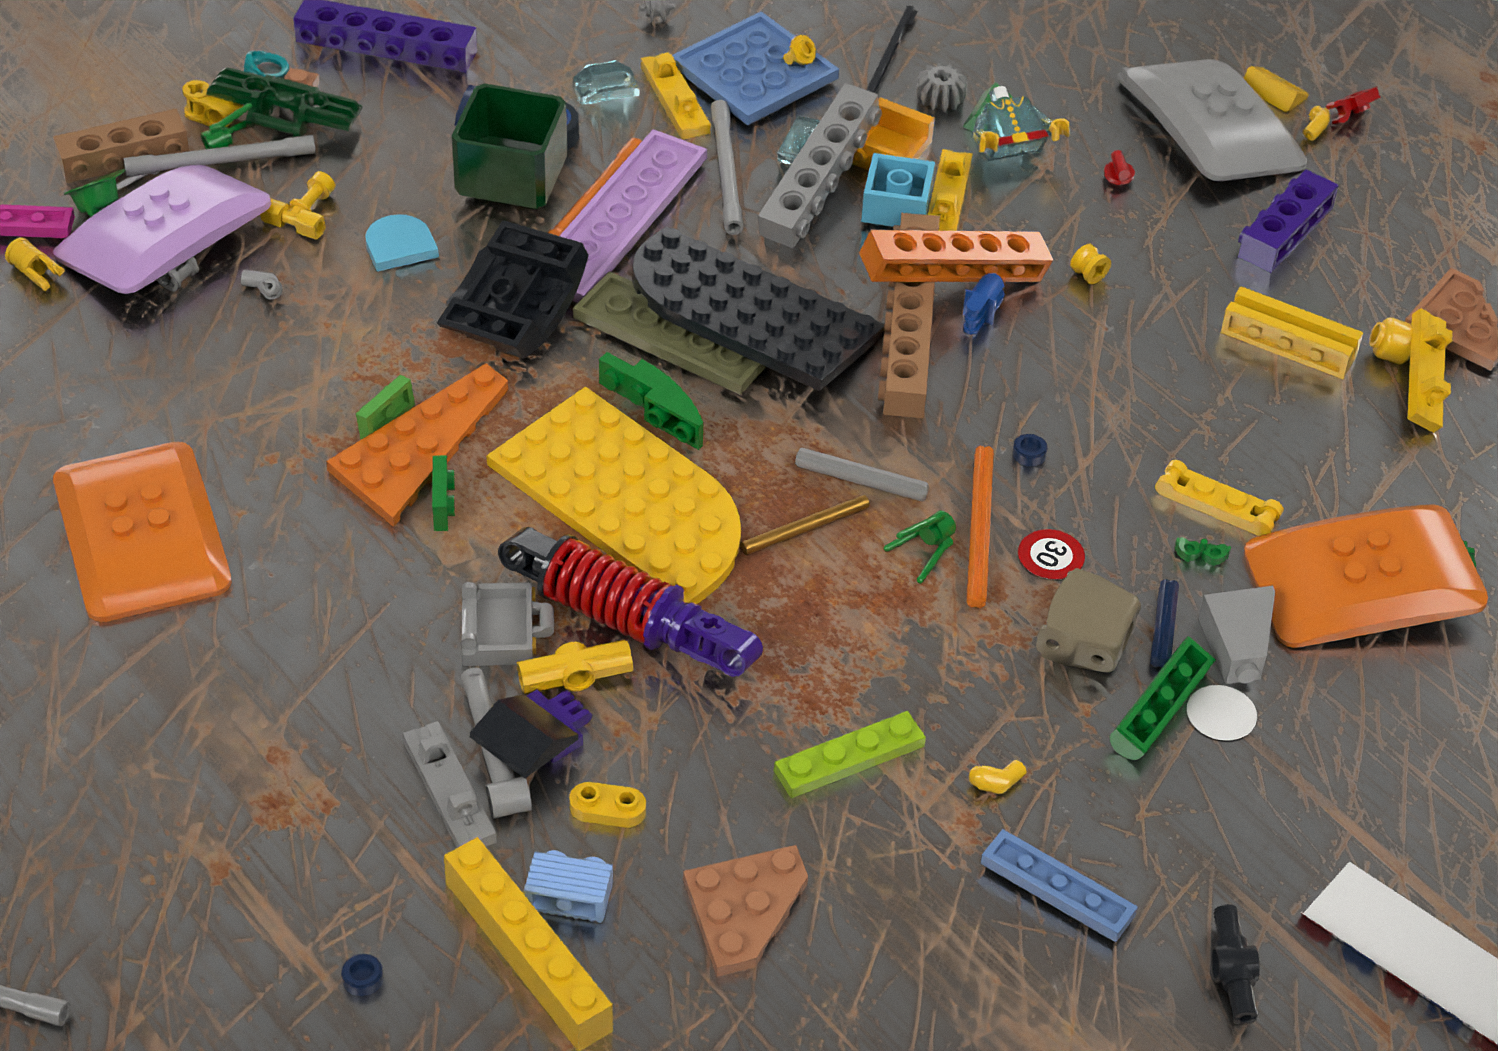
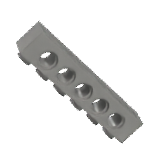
[758,83,882,248]

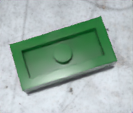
[432,455,455,531]

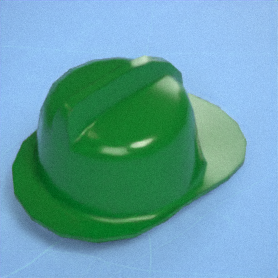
[64,169,125,217]

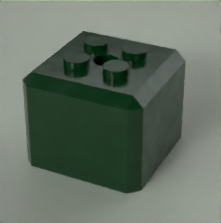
[451,83,567,210]

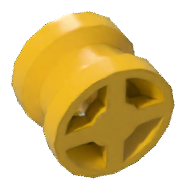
[1070,244,1111,284]

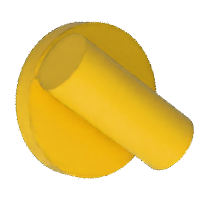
[783,35,816,65]

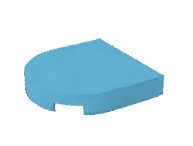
[366,215,439,272]

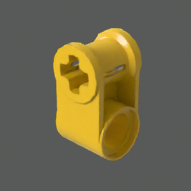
[183,80,243,127]

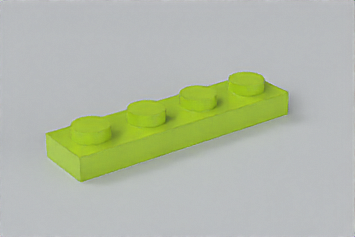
[774,711,926,799]

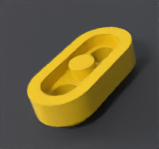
[569,782,646,828]

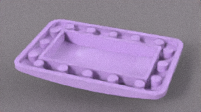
[53,165,271,294]

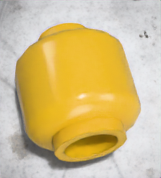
[1369,317,1413,365]

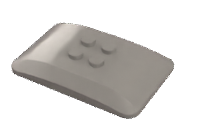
[1125,59,1307,181]

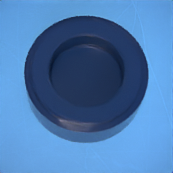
[1012,434,1048,467]
[341,954,384,996]

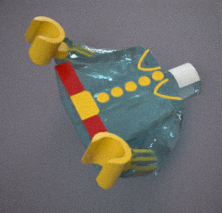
[972,86,1070,162]

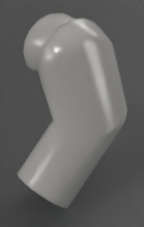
[241,270,283,300]

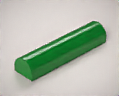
[1109,636,1216,760]

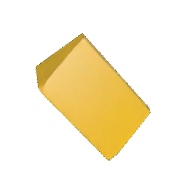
[1243,66,1309,112]

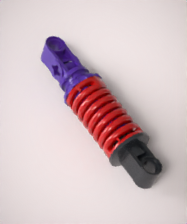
[498,527,763,677]

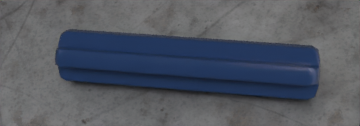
[1150,578,1179,668]

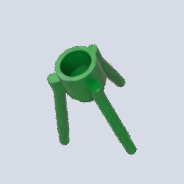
[201,103,252,149]
[884,510,956,583]

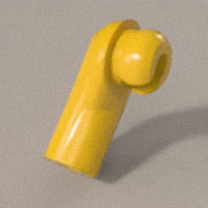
[1303,106,1331,141]
[969,760,1027,794]

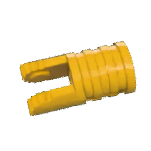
[5,238,65,291]

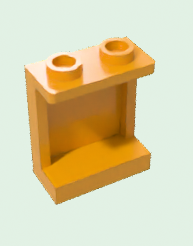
[852,97,935,171]

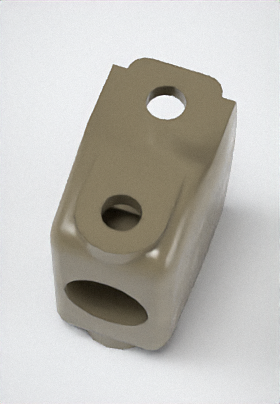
[1036,568,1141,673]

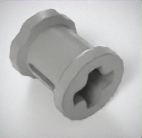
[157,257,199,292]

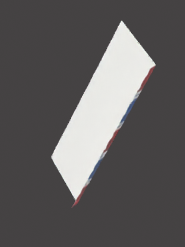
[1300,862,1498,1047]

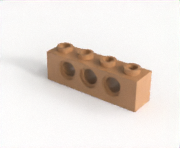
[53,108,189,183]

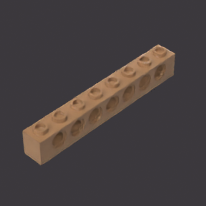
[878,213,940,419]

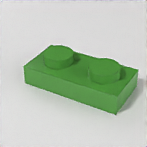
[356,375,415,439]

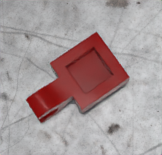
[1326,86,1381,125]

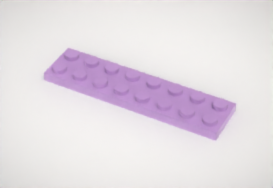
[560,129,707,303]

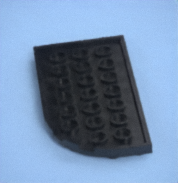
[632,227,885,391]

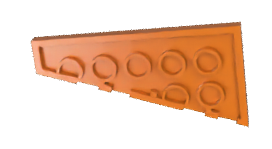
[326,363,509,527]

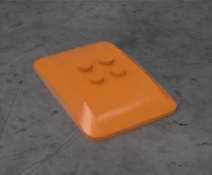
[53,441,232,622]
[1244,504,1488,648]

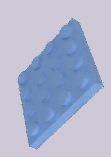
[672,11,839,125]

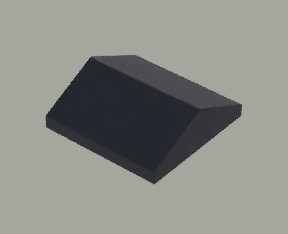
[470,694,579,778]

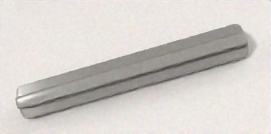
[795,448,929,501]

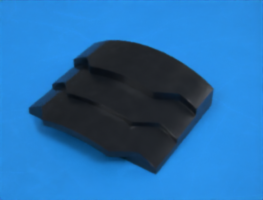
[437,220,589,359]

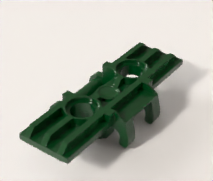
[207,67,363,137]

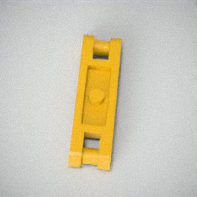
[1155,460,1284,536]

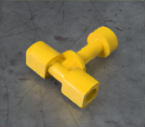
[260,171,335,239]

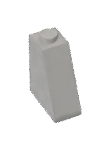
[1198,586,1275,684]

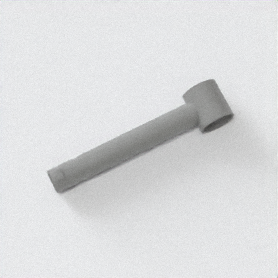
[461,668,532,819]

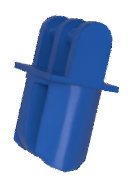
[963,273,1004,335]

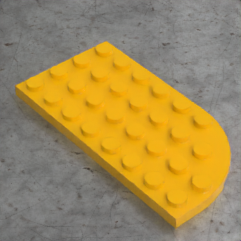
[486,386,741,604]

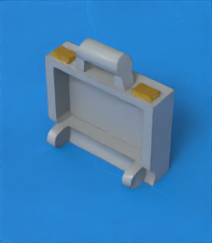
[461,582,554,666]

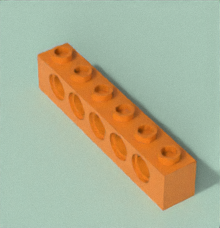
[859,230,1053,282]

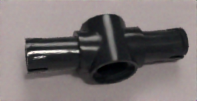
[1211,904,1260,1025]

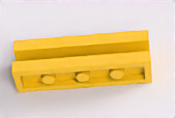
[1220,286,1363,379]

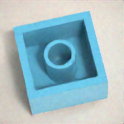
[861,153,935,227]

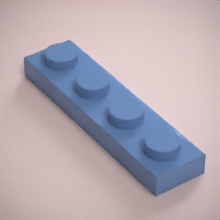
[980,829,1138,942]

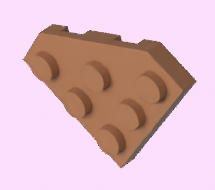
[1405,268,1498,371]
[683,845,808,977]

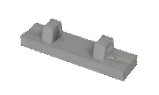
[402,721,497,848]

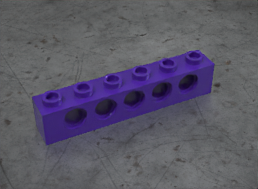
[293,0,477,72]

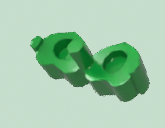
[1174,537,1231,566]

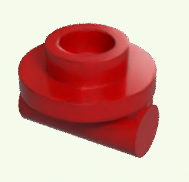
[1103,150,1135,185]

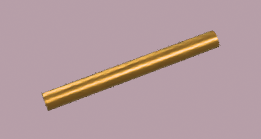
[740,495,870,555]

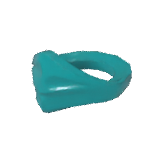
[243,51,289,78]

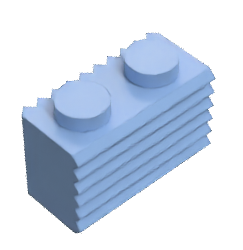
[524,850,613,923]

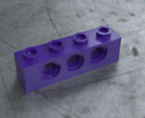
[1238,169,1339,273]

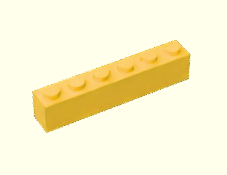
[444,837,613,1051]

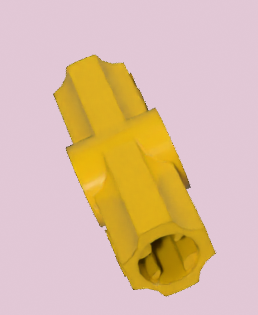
[517,640,633,694]

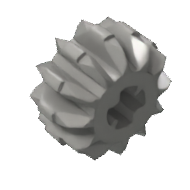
[916,63,967,112]

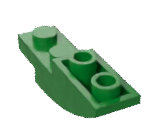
[599,352,704,450]

